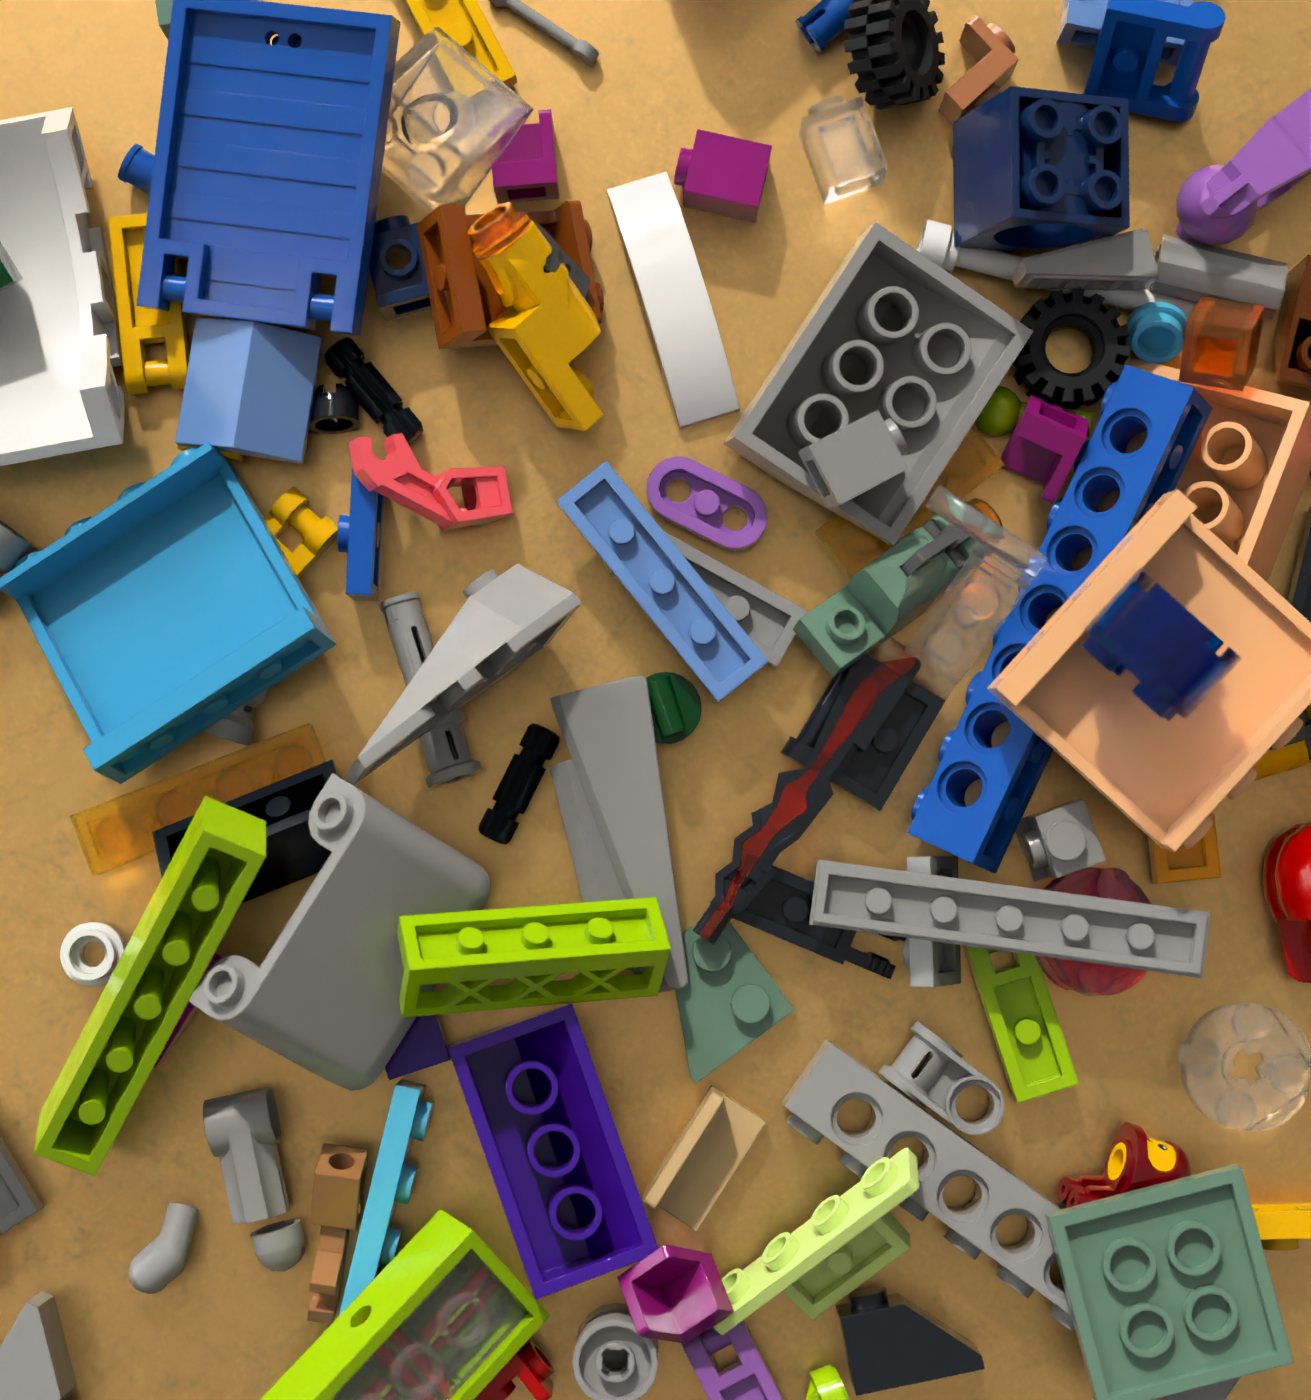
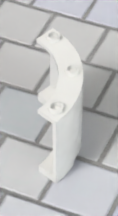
[0,107,125,466]

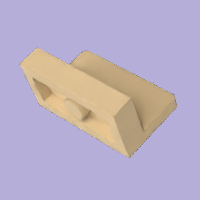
[642,1085,766,1231]

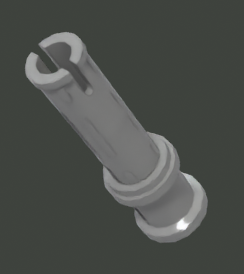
[379,592,483,788]

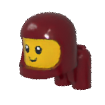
[1057,1122,1191,1208]

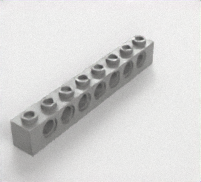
[782,1038,1241,1400]

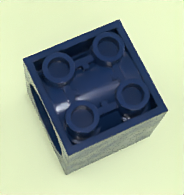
[953,86,1130,254]

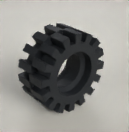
[844,0,945,110]
[1012,288,1131,409]

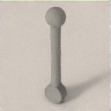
[488,0,599,65]

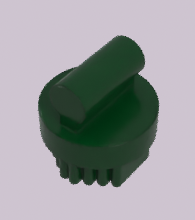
[646,672,702,745]

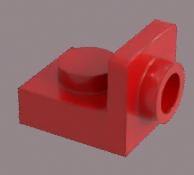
[474,1341,555,1400]

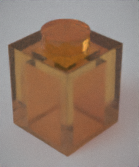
[1179,297,1265,392]

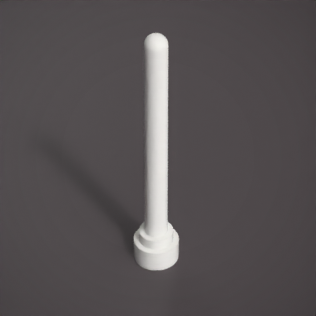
[917,219,1212,329]

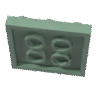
[1045,1164,1294,1400]

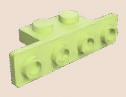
[712,1147,919,1335]

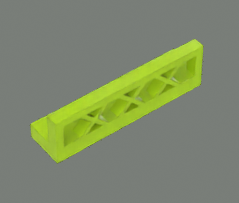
[397,897,671,1018]

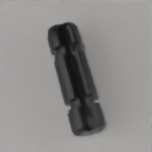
[324,337,423,444]
[478,723,560,844]

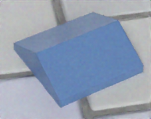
[175,318,323,464]

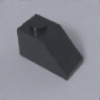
[836,1287,985,1396]

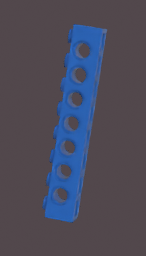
[907,364,1212,874]

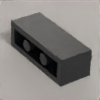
[152,760,344,904]

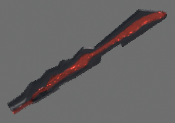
[692,657,921,945]

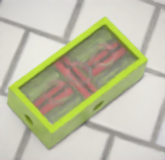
[260,1209,551,1400]

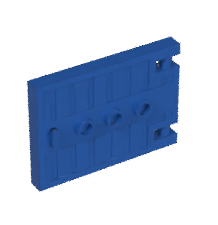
[137,0,401,336]

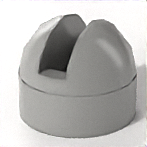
[250,1219,305,1272]

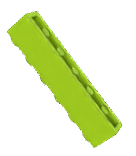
[34,796,266,1176]

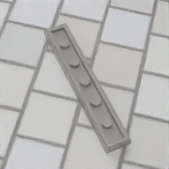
[809,859,1211,978]

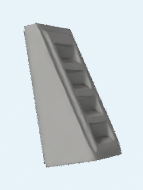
[1012,228,1159,291]

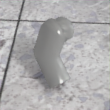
[129,1202,199,1294]

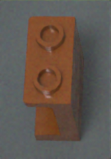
[417,200,604,349]

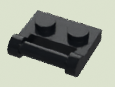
[780,654,945,811]

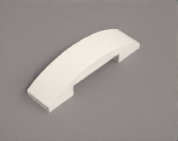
[607,171,740,429]

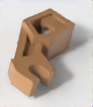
[307,1143,368,1324]

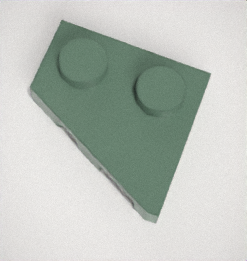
[675,907,795,1084]

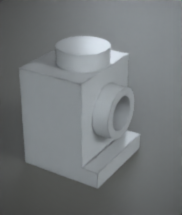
[1015,799,1106,882]

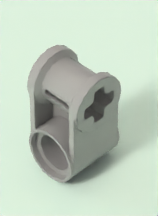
[879,1021,1005,1135]

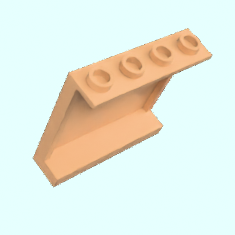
[987,489,1311,852]

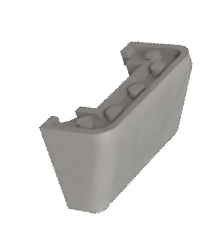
[188,773,491,1091]

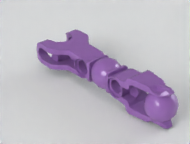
[1176,89,1311,245]

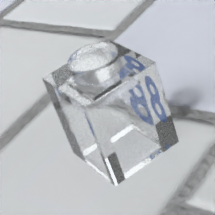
[799,96,888,205]

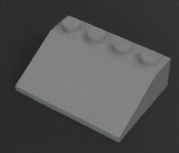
[723,222,1033,546]

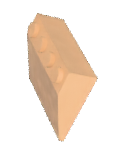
[1072,358,1311,582]

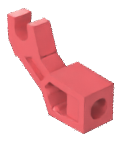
[349,433,513,531]

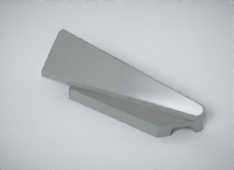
[549,675,688,993]

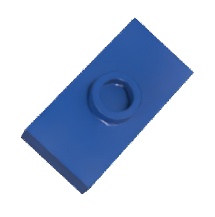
[337,466,384,601]

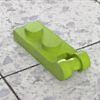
[962,945,1079,1103]

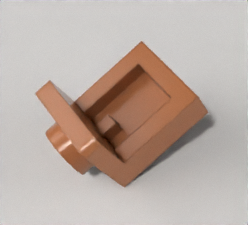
[939,15,1019,125]

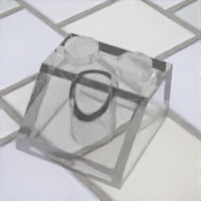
[382,27,534,213]

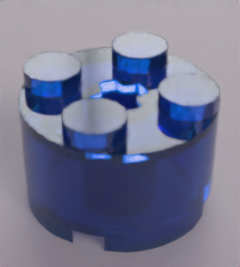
[1081,568,1242,722]

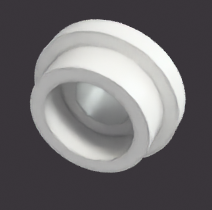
[60,922,125,986]

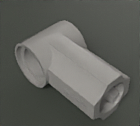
[203,1087,290,1224]

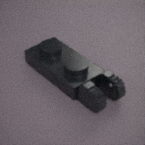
[724,855,906,979]

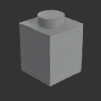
[797,410,908,509]

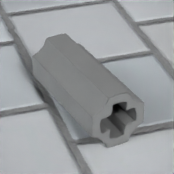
[1148,234,1289,320]

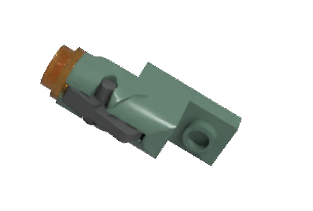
[793,498,1004,678]

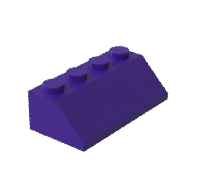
[448,1003,658,1300]

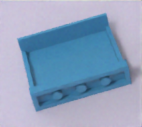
[0,442,337,784]

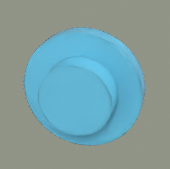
[1126,302,1190,364]

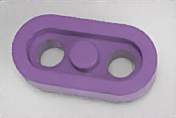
[647,457,767,551]

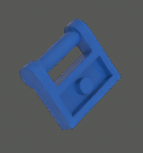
[1083,0,1225,122]

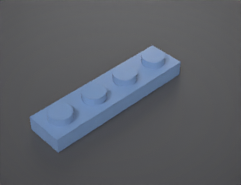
[556,461,769,703]

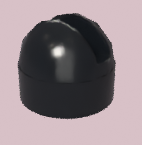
[309,383,359,434]

